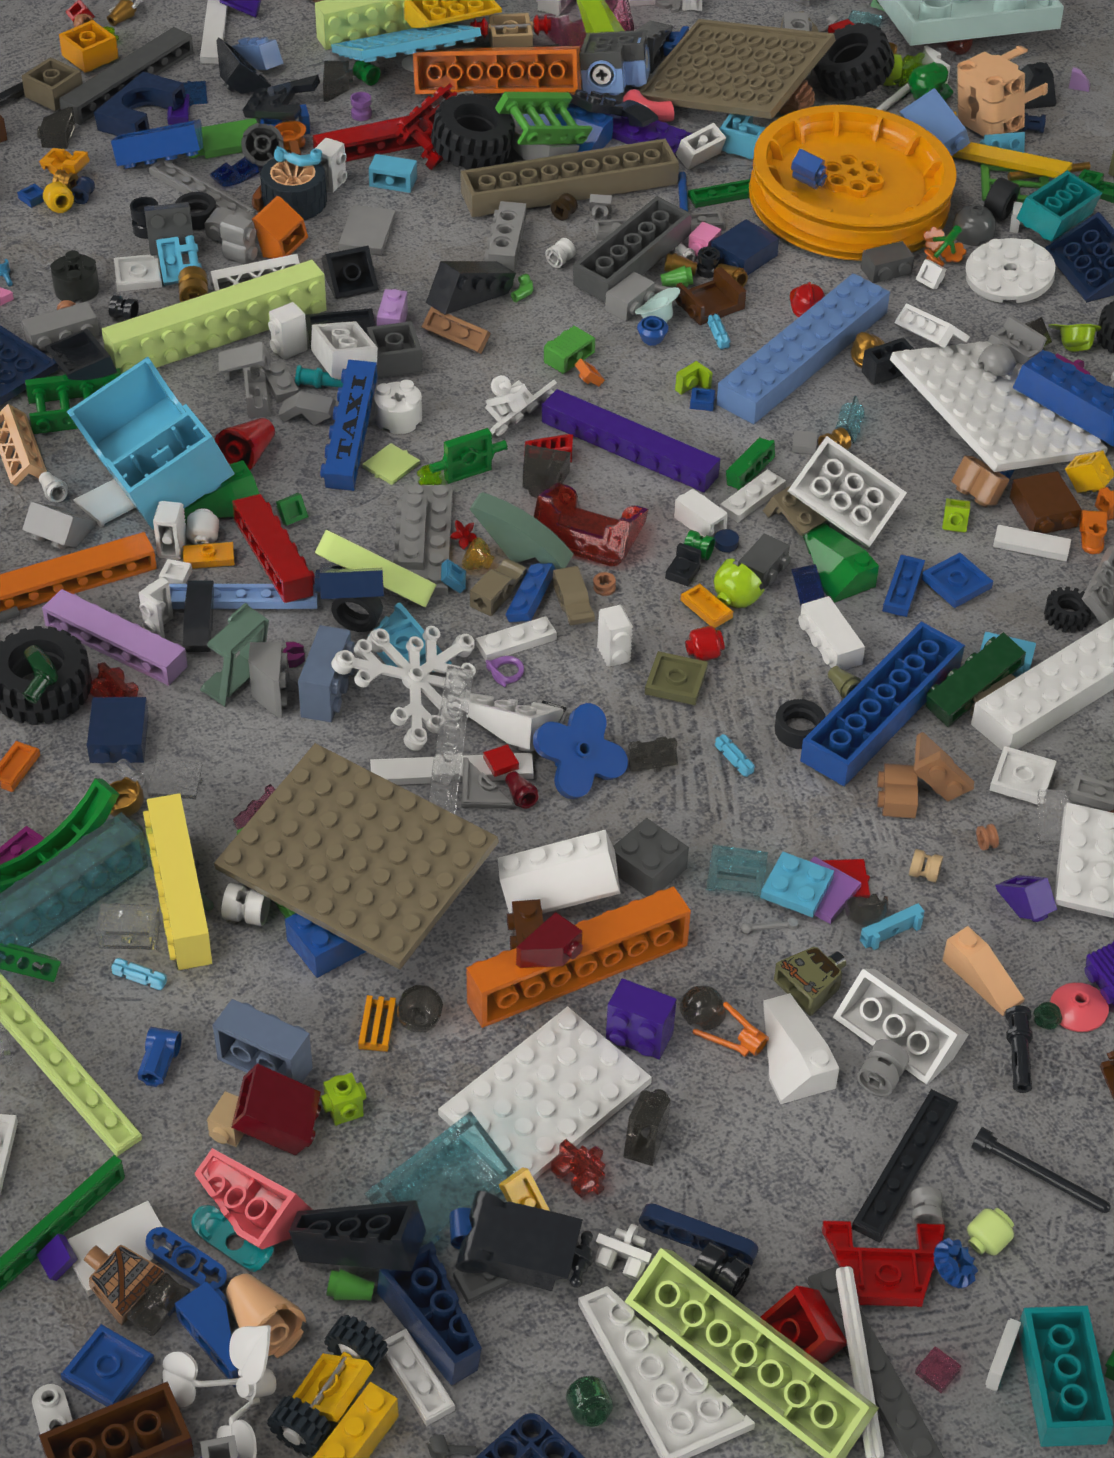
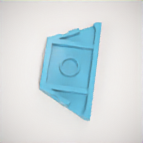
[368,602,452,672]

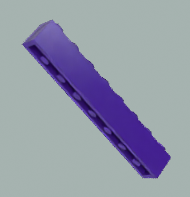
[542,389,720,493]

